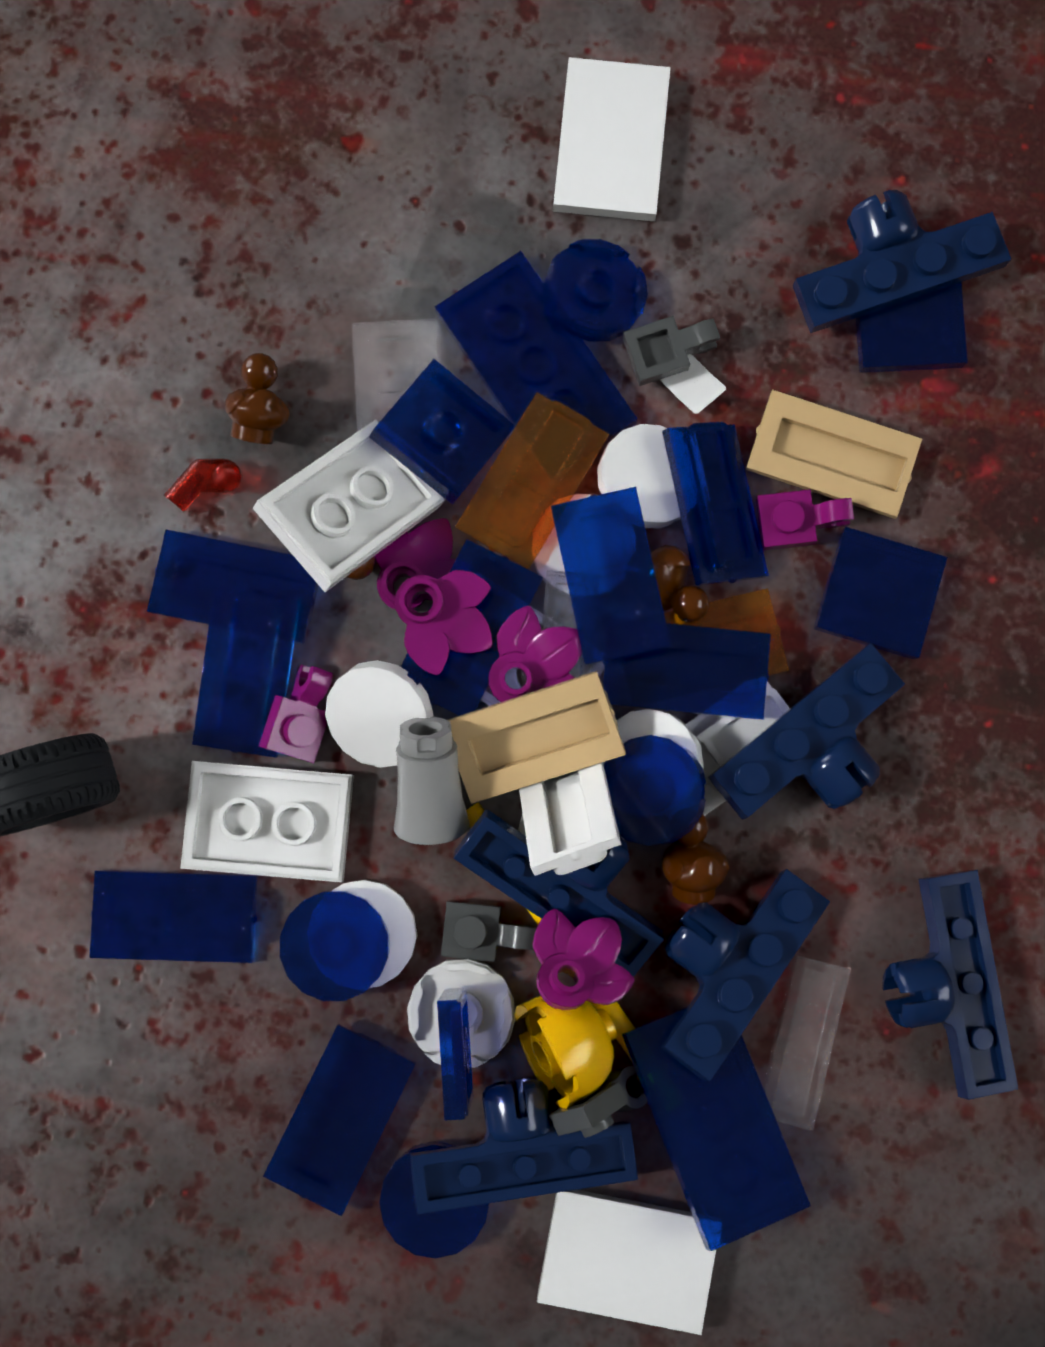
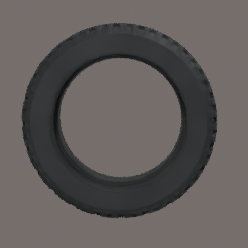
[0,733,120,836]

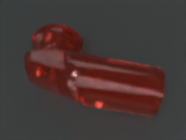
[164,458,242,512]

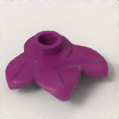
[374,518,475,610]
[395,570,493,676]
[488,606,584,702]
[532,909,635,1010]

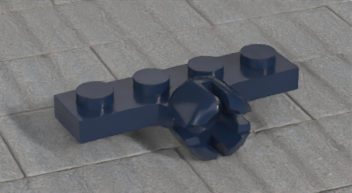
[793,190,1012,334]
[708,643,905,820]
[453,809,664,977]
[660,869,830,1082]
[882,870,1018,1100]
[410,1078,638,1214]

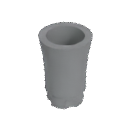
[394,717,470,845]

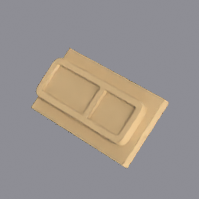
[745,389,922,519]
[448,670,626,804]

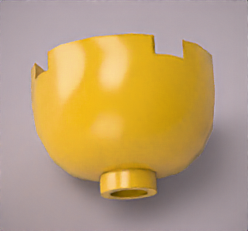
[514,995,617,1109]

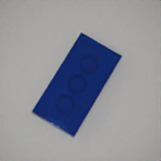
[435,251,638,480]
[622,1007,811,1251]

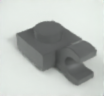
[623,316,720,386]
[441,901,538,962]
[549,1066,649,1137]

